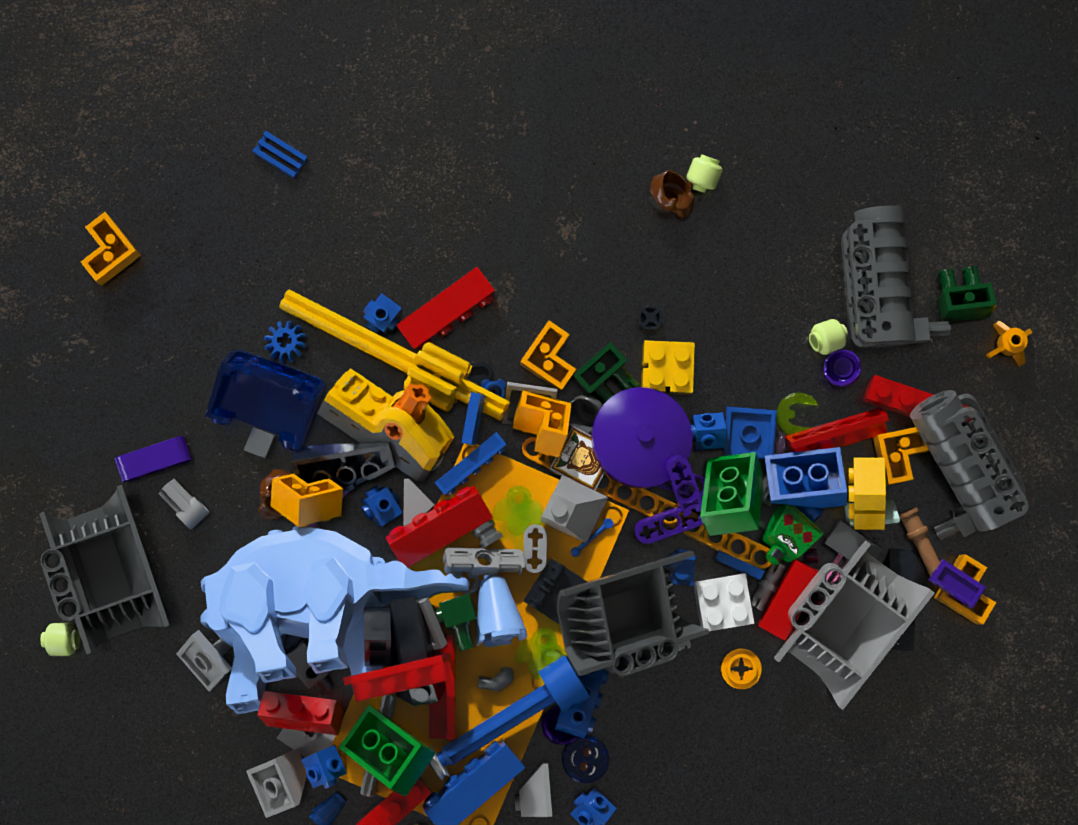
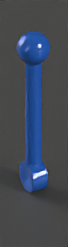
[571,518,614,557]

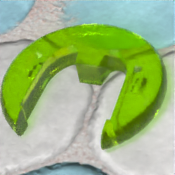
[776,393,818,435]

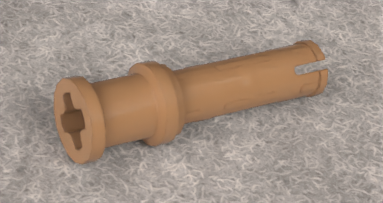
[899,507,940,577]

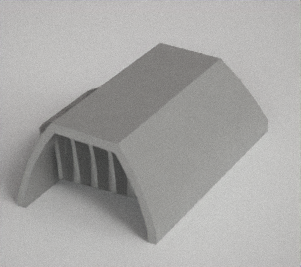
[774,540,934,710]

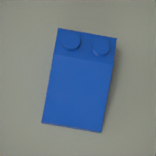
[764,447,847,508]

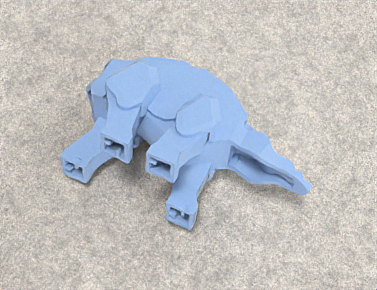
[200,526,470,714]

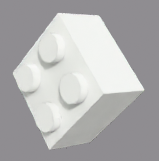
[693,573,754,631]

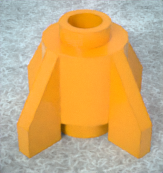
[986,321,1033,366]

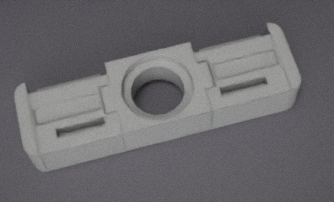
[443,548,525,575]

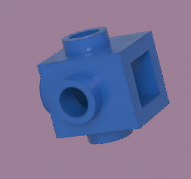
[363,293,403,335]
[691,413,726,450]
[360,486,403,526]
[301,745,347,789]
[570,788,617,825]

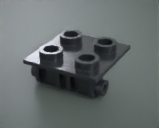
[523,558,587,625]

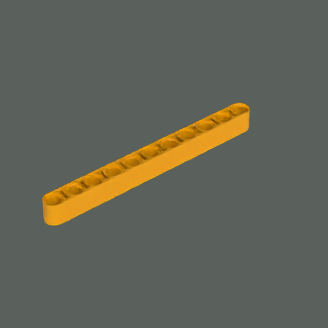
[522,437,771,569]

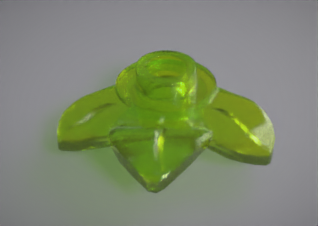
[493,485,543,537]
[515,628,566,679]

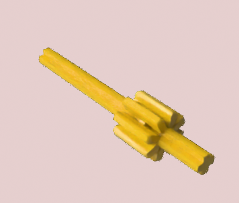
[279,289,510,421]

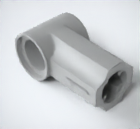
[158,479,210,530]

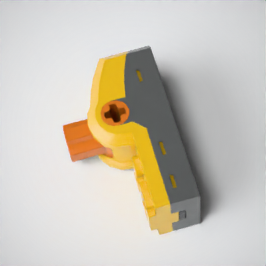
[317,368,454,481]

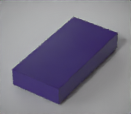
[928,559,986,609]

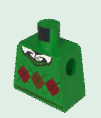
[762,504,824,565]

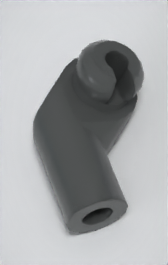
[477,667,514,692]

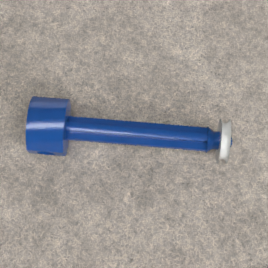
[429,655,590,781]

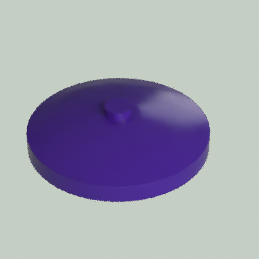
[591,387,692,489]

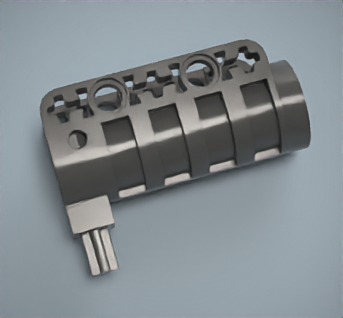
[841,206,951,349]
[910,390,1029,540]

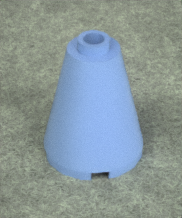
[476,573,527,647]

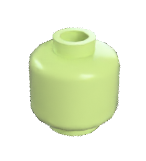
[686,154,723,193]
[809,319,848,355]
[41,623,81,656]

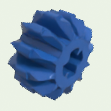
[264,321,307,363]

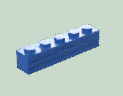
[435,432,507,496]

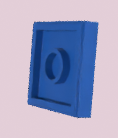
[723,407,777,460]

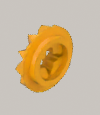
[721,649,762,689]

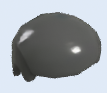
[568,394,603,434]

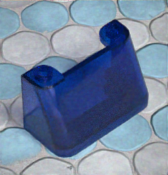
[205,350,325,451]

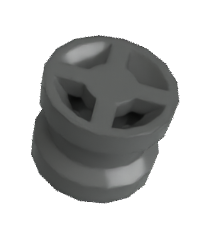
[471,519,503,549]

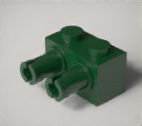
[937,266,997,322]
[572,342,640,404]
[436,594,477,651]

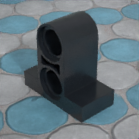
[364,607,391,666]

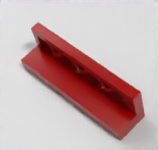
[785,408,889,453]
[429,635,455,740]
[343,653,457,702]

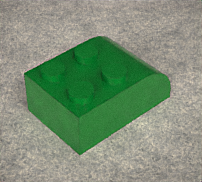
[700,452,763,536]
[339,704,436,797]

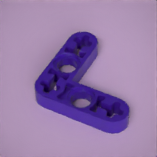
[634,455,703,544]

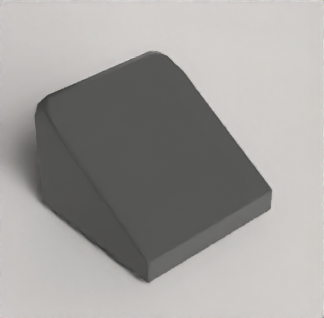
[244,427,276,460]

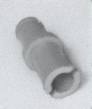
[750,563,786,612]

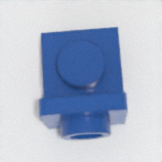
[669,549,696,586]

